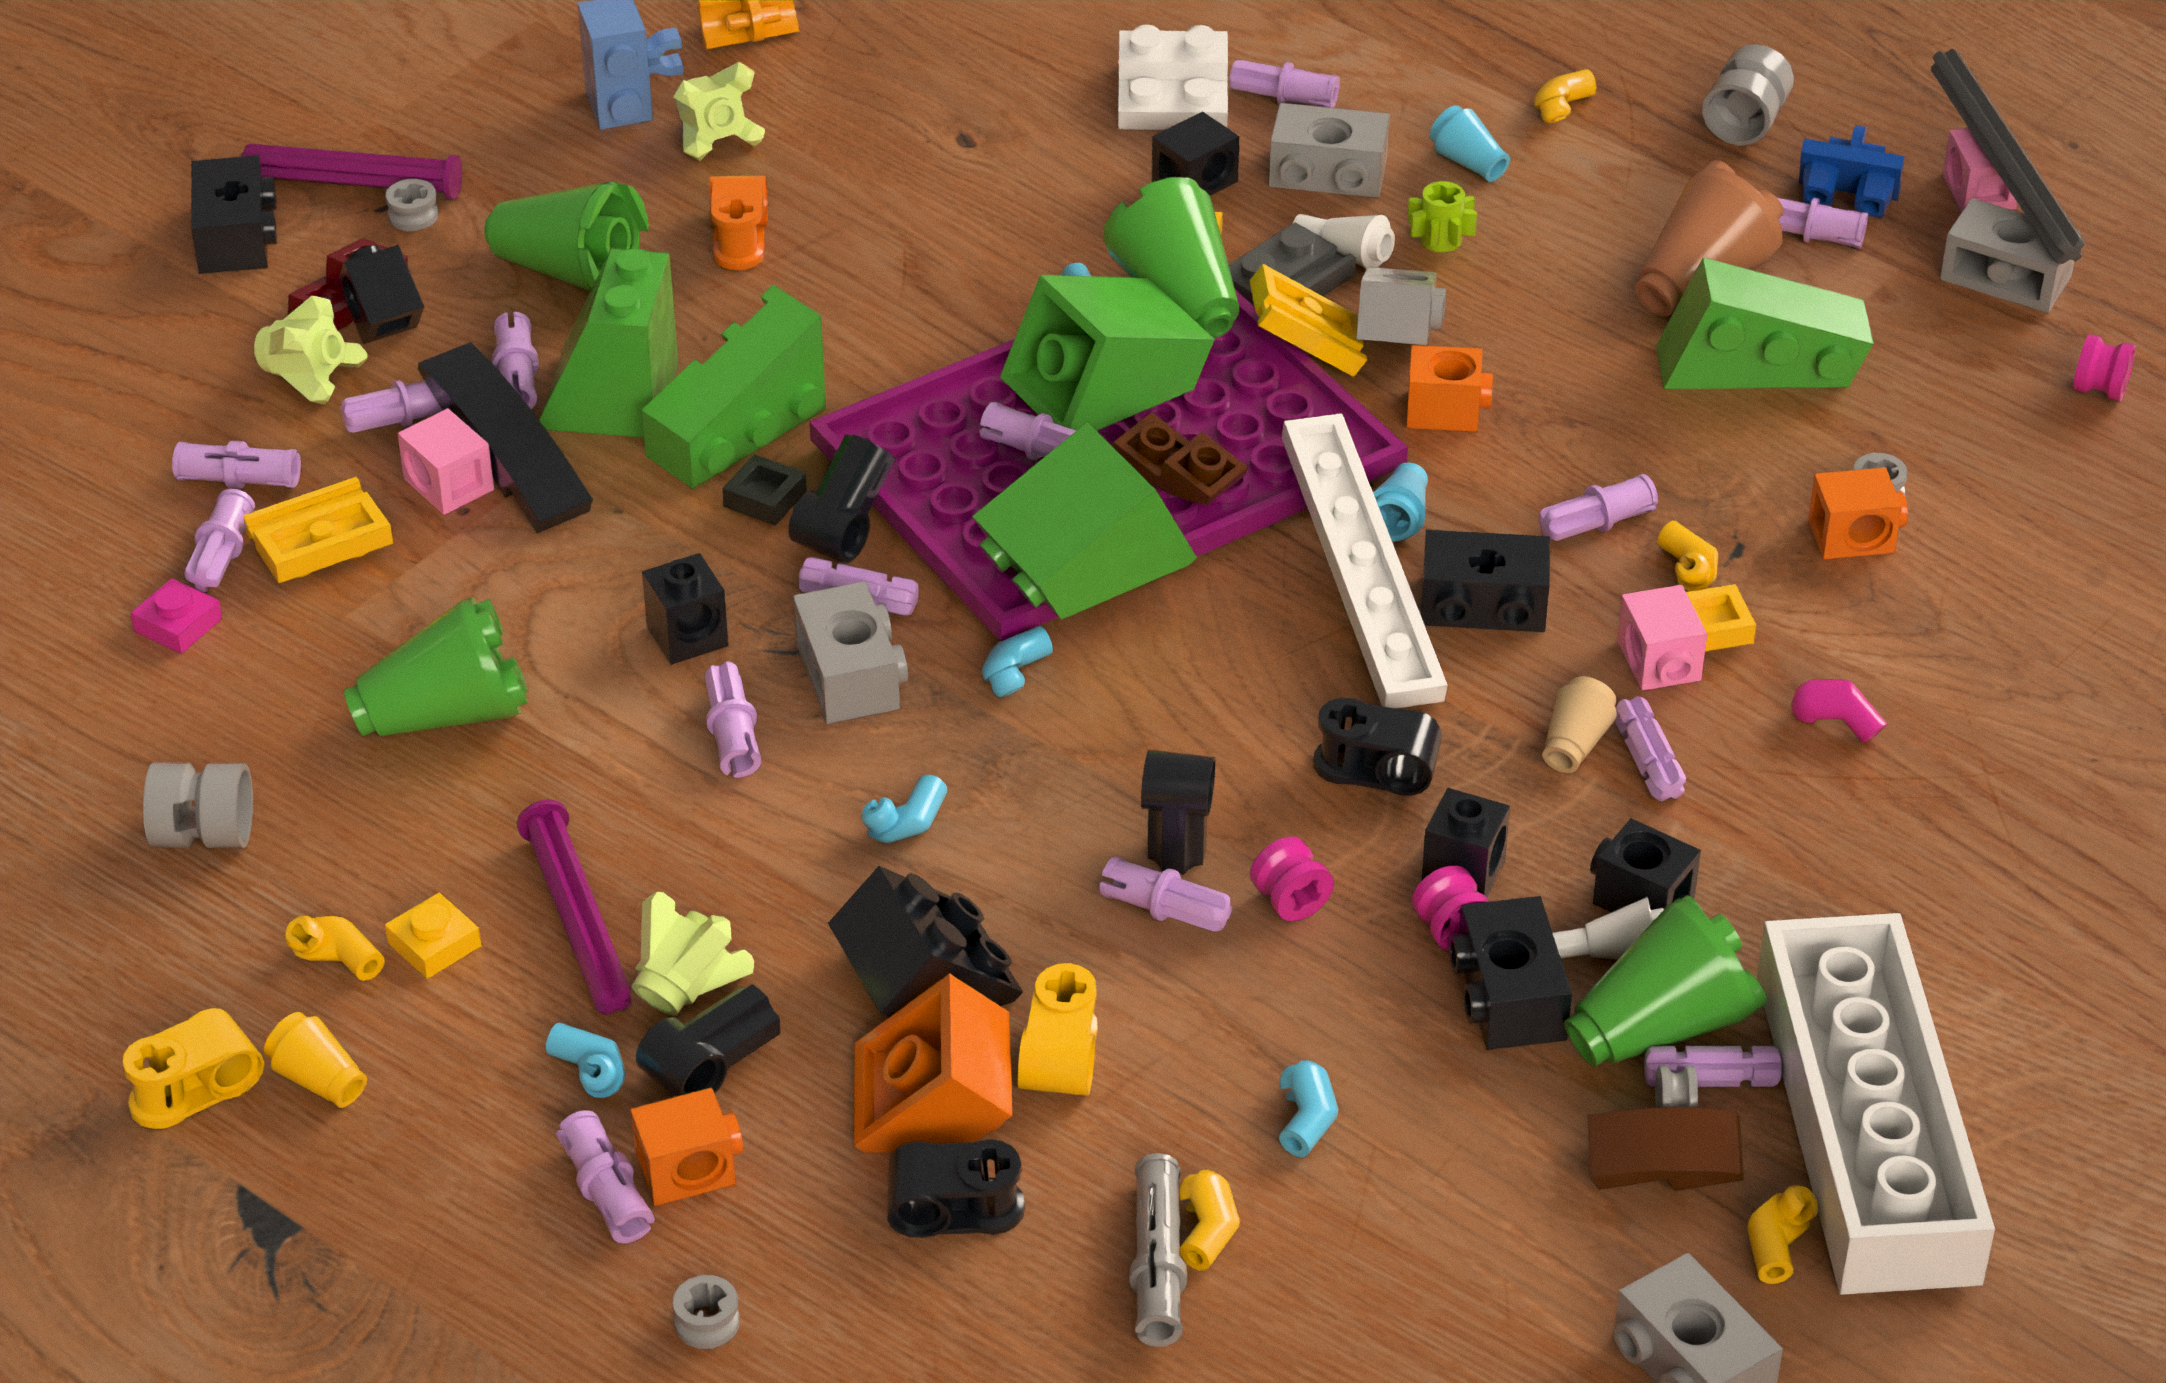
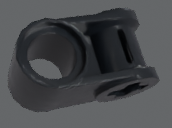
[1313,698,1442,796]
[887,1139,1025,1238]

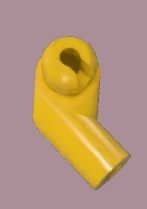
[1533,69,1596,124]
[1657,521,1718,591]
[1179,1169,1240,1271]
[1747,1185,1819,1284]

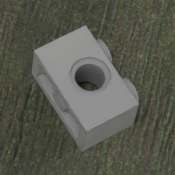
[1269,103,1390,198]
[1940,198,2080,313]
[1356,267,1447,345]
[793,581,908,724]
[1613,1253,1783,1383]

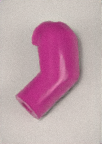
[1791,679,1888,744]

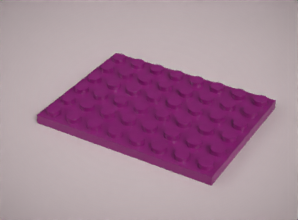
[809,290,1408,642]

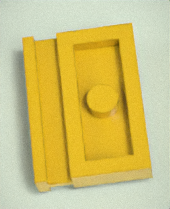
[1250,264,1367,377]
[243,477,393,583]

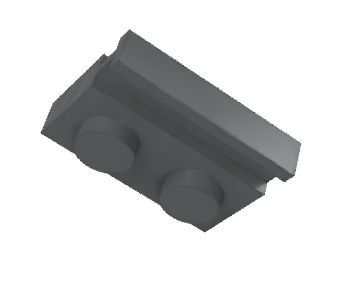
[1229,222,1356,307]

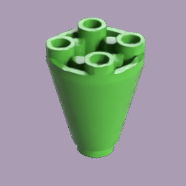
[343,597,528,737]
[1564,895,1767,1067]

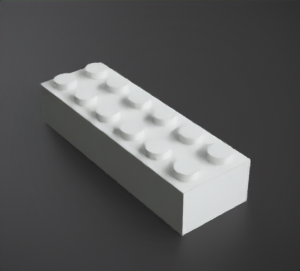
[1756,913,1995,1295]

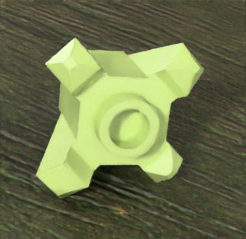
[673,62,765,162]
[254,296,368,405]
[631,892,754,1016]

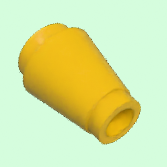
[264,1012,367,1108]

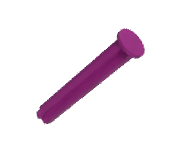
[241,144,462,200]
[517,800,632,1015]

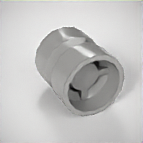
[1702,44,1794,146]
[143,762,253,849]

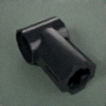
[788,434,895,563]
[1141,750,1216,875]
[635,984,781,1097]

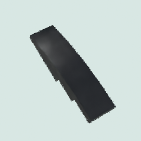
[417,342,593,533]

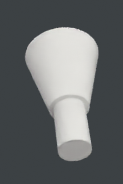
[1293,214,1395,269]
[1553,897,1664,960]

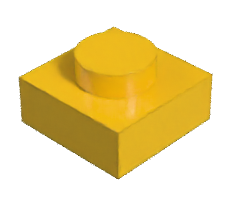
[1686,584,1756,651]
[385,892,481,979]

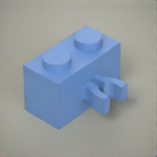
[577,0,684,130]

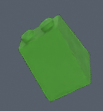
[539,249,679,438]
[1000,275,1215,431]
[972,422,1197,620]

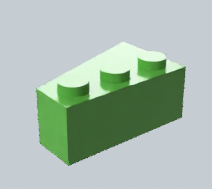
[1656,257,1874,389]
[642,284,826,489]

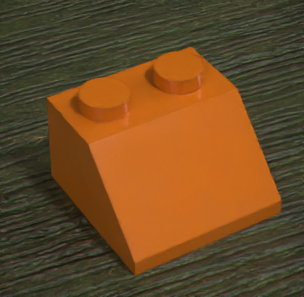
[854,974,1012,1153]

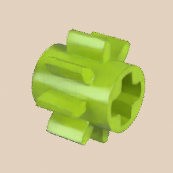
[1407,181,1477,252]

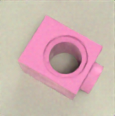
[1942,128,2017,212]
[397,408,494,515]
[1617,585,1707,691]

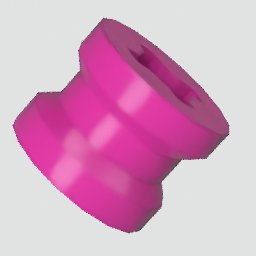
[2073,334,2136,402]
[1250,836,1334,921]
[1412,866,1490,951]

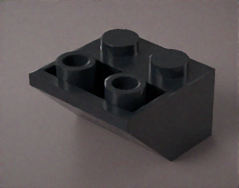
[828,866,1023,1017]

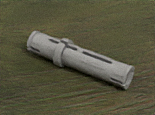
[1129,1153,1187,1347]

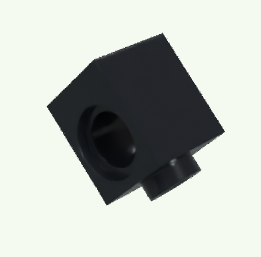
[1152,111,1240,196]
[338,245,424,344]
[642,553,729,665]
[1421,788,1510,897]
[1590,818,1701,912]

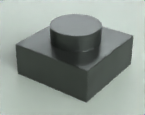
[722,454,807,526]

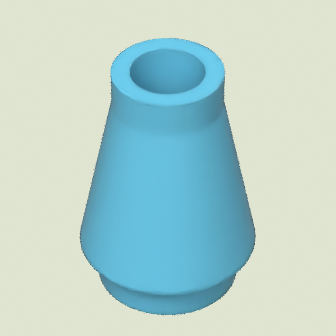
[1429,105,1511,182]
[1373,462,1428,541]

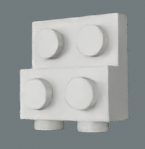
[1118,25,1228,130]

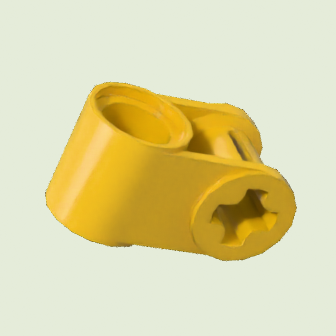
[1018,963,1097,1096]
[122,1008,265,1129]

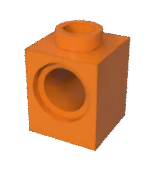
[1406,345,1493,432]
[1808,467,1908,560]
[630,1088,744,1207]

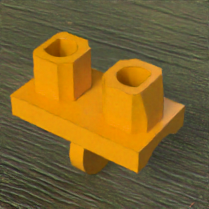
[696,0,799,49]

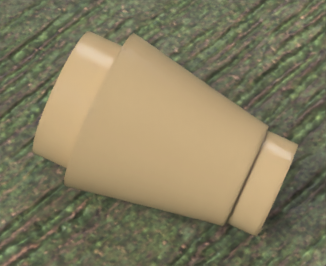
[1542,676,1617,773]

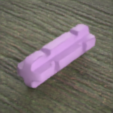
[799,557,919,616]
[1615,696,1686,802]
[1644,1046,1782,1087]

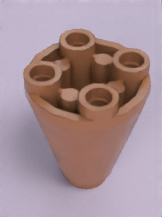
[1635,160,1784,317]

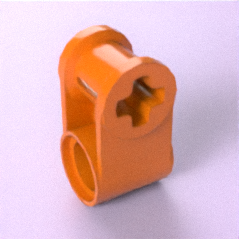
[709,176,768,271]

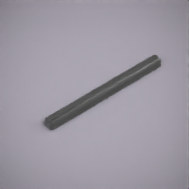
[1931,49,2085,264]

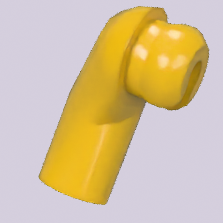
[284,915,385,981]

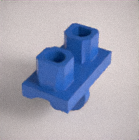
[1799,125,1905,218]

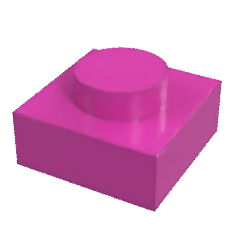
[130,578,223,654]

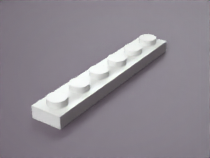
[1282,414,1448,709]

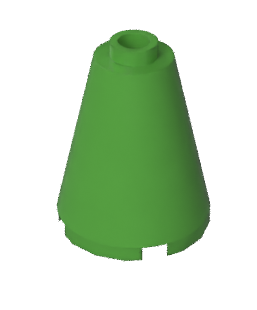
[1103,177,1239,339]
[484,182,649,292]

